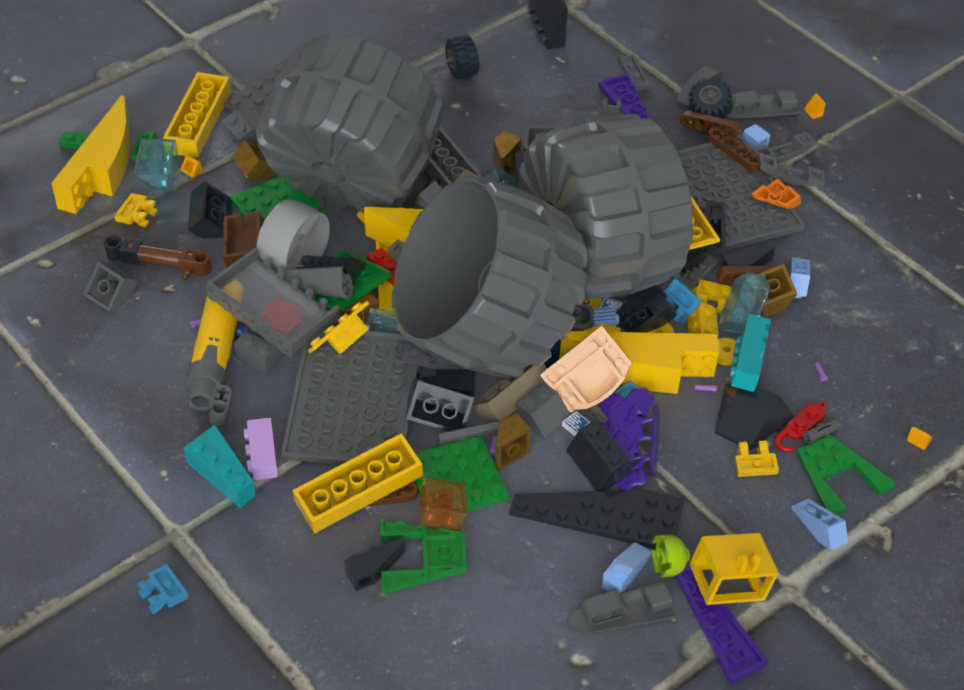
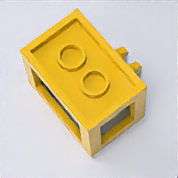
[689,533,779,605]

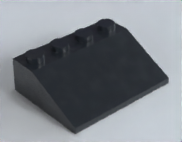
[527,0,568,50]

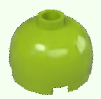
[652,534,690,578]

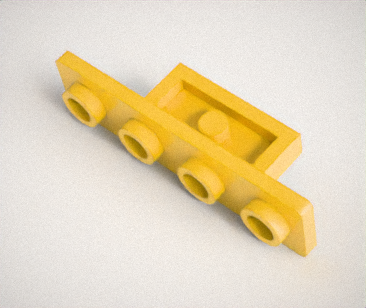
[687,287,719,337]
[308,301,369,354]

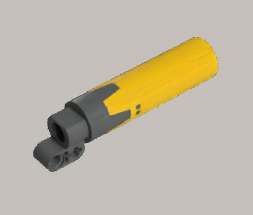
[185,280,245,426]

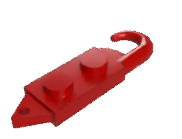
[774,401,826,452]

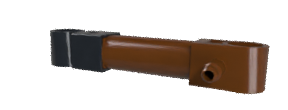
[104,235,212,280]

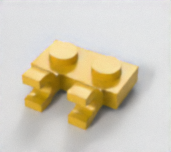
[114,193,158,228]
[698,279,736,314]
[734,441,779,477]

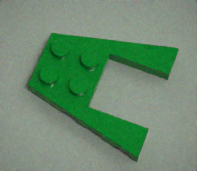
[796,434,895,515]
[380,518,467,594]

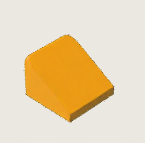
[804,93,826,119]

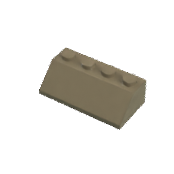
[471,363,547,423]

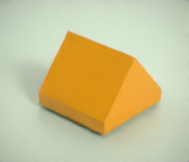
[180,154,204,178]
[906,427,933,450]

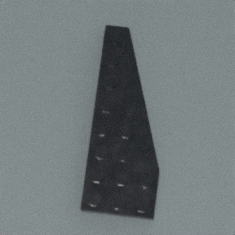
[509,490,685,549]

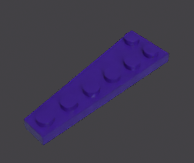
[598,73,652,120]
[675,565,768,684]

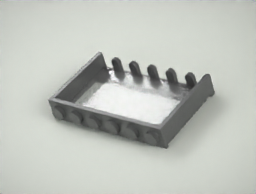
[207,247,339,357]

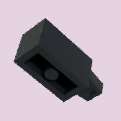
[616,285,667,322]
[421,370,475,397]

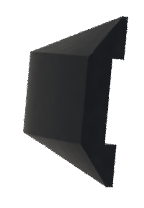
[715,383,794,450]

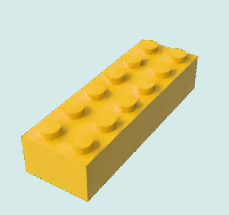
[163,72,231,158]
[292,433,423,534]

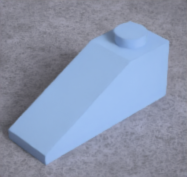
[790,257,810,298]
[791,498,848,550]
[602,542,652,594]

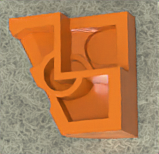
[751,178,801,209]

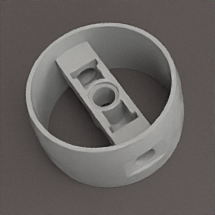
[257,199,330,272]

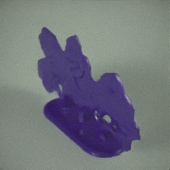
[601,388,660,490]

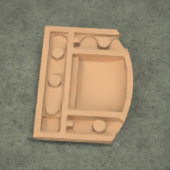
[540,326,631,412]

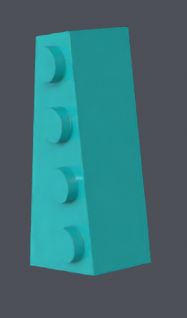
[729,314,771,392]
[184,425,256,508]

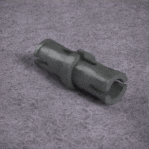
[803,418,841,444]

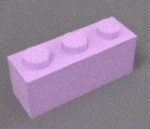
[244,418,278,480]

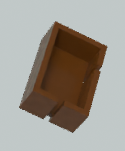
[223,211,264,268]

